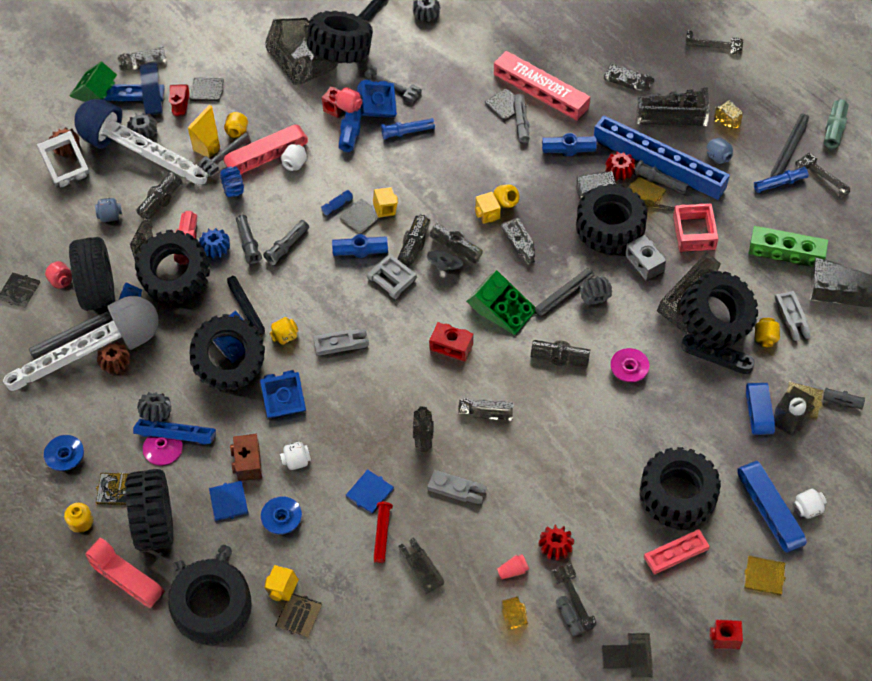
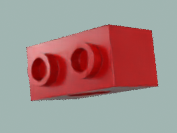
[429,322,474,362]

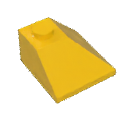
[188,105,220,159]

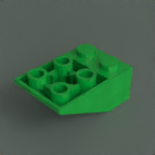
[466,270,535,335]

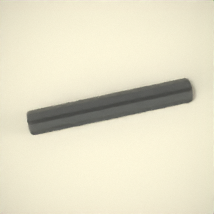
[535,268,594,316]

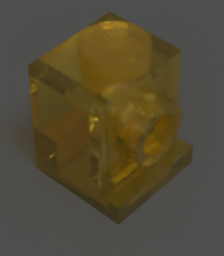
[714,100,743,130]
[501,596,528,630]

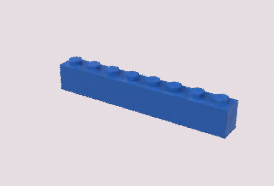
[594,115,730,200]

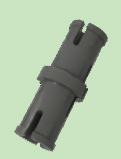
[823,387,865,410]

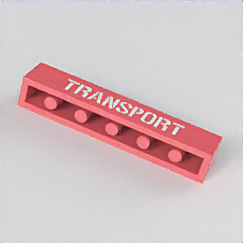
[494,51,590,121]

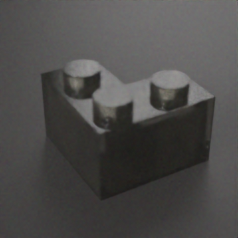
[774,386,815,436]

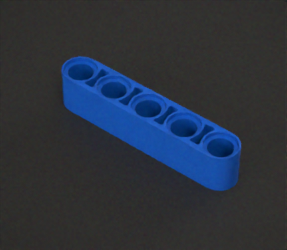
[737,460,807,553]

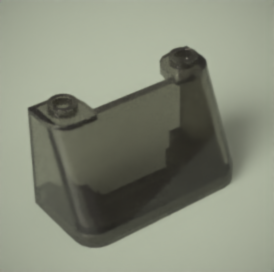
[265,18,338,85]

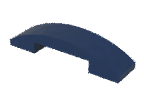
[140,62,163,115]

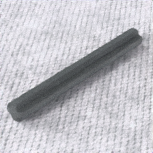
[770,113,809,177]
[29,310,113,358]

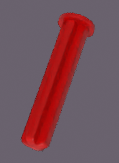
[373,502,393,563]

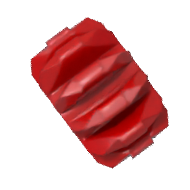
[605,151,636,181]
[538,524,574,561]

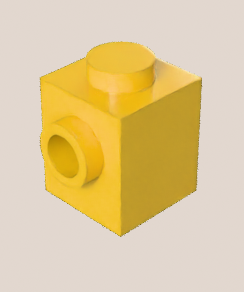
[373,187,398,217]
[475,192,500,224]
[264,565,299,602]

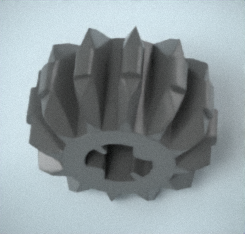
[412,0,440,22]
[127,112,157,139]
[580,276,612,305]
[137,392,172,423]

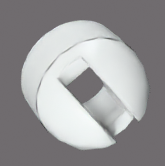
[789,397,806,416]

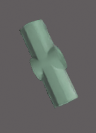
[823,99,849,149]

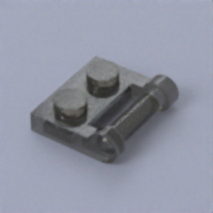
[130,220,154,263]

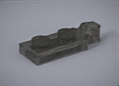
[502,218,535,264]
[458,399,513,421]

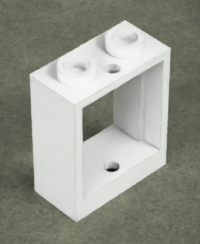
[37,131,89,187]

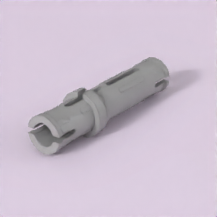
[514,94,530,143]

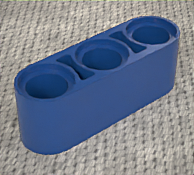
[746,383,775,435]

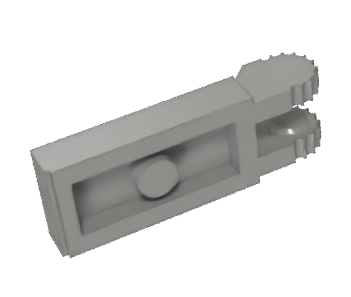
[775,291,811,341]
[314,329,369,356]
[427,470,487,504]

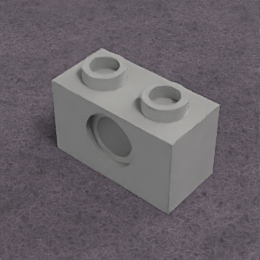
[625,235,666,281]

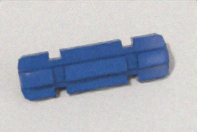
[321,190,353,215]

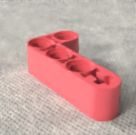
[85,538,165,608]

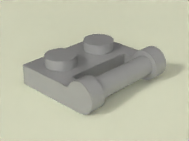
[367,254,417,299]

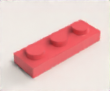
[644,529,710,575]

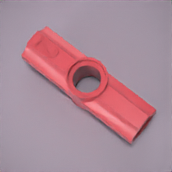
[174,211,198,265]

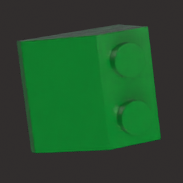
[69,61,117,102]

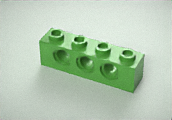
[748,226,828,268]

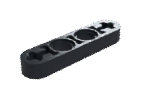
[681,334,755,374]

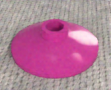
[610,348,650,382]
[143,436,183,466]

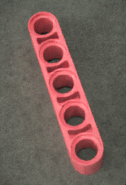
[223,124,308,174]

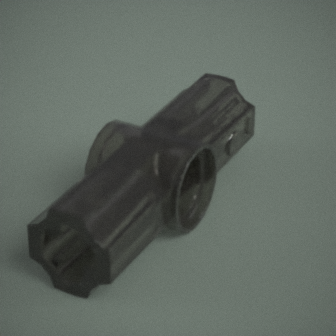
[136,172,182,221]
[397,214,431,267]
[429,223,483,263]
[530,340,591,367]
[413,407,434,452]

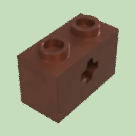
[230,433,262,481]

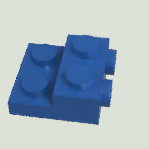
[357,80,397,118]
[260,370,306,419]

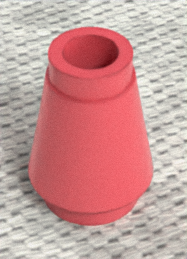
[497,554,529,580]

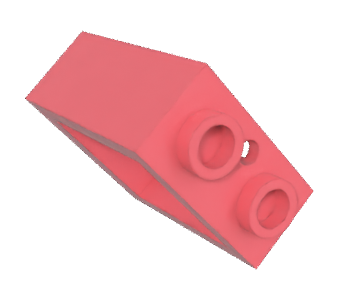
[673,203,718,252]

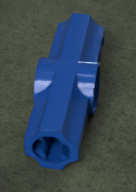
[338,107,362,152]
[542,133,596,157]
[332,234,388,258]

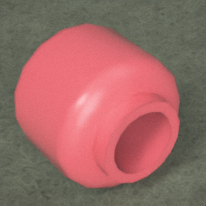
[335,87,362,113]
[45,261,73,289]

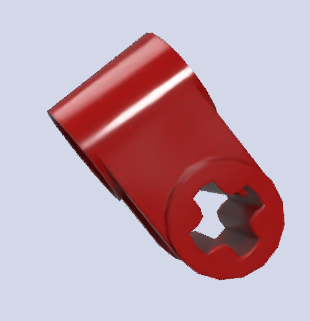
[169,84,190,116]

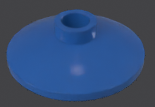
[44,435,84,471]
[261,496,302,534]

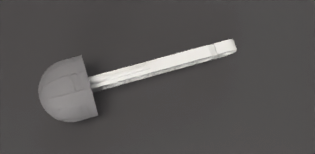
[3,296,158,391]

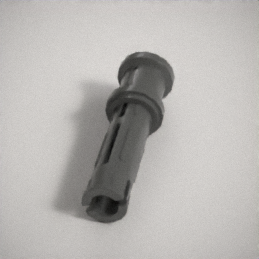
[634,160,688,195]
[236,215,262,264]
[263,220,309,265]

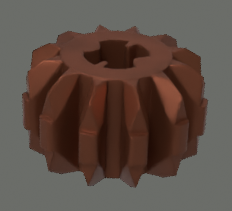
[49,127,80,157]
[97,341,130,374]

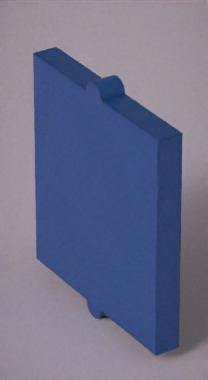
[346,469,394,514]
[209,481,248,521]

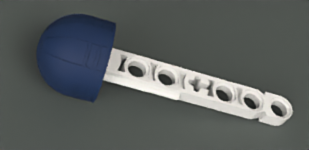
[74,99,208,185]

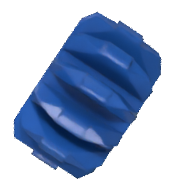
[220,166,244,197]
[199,228,230,259]

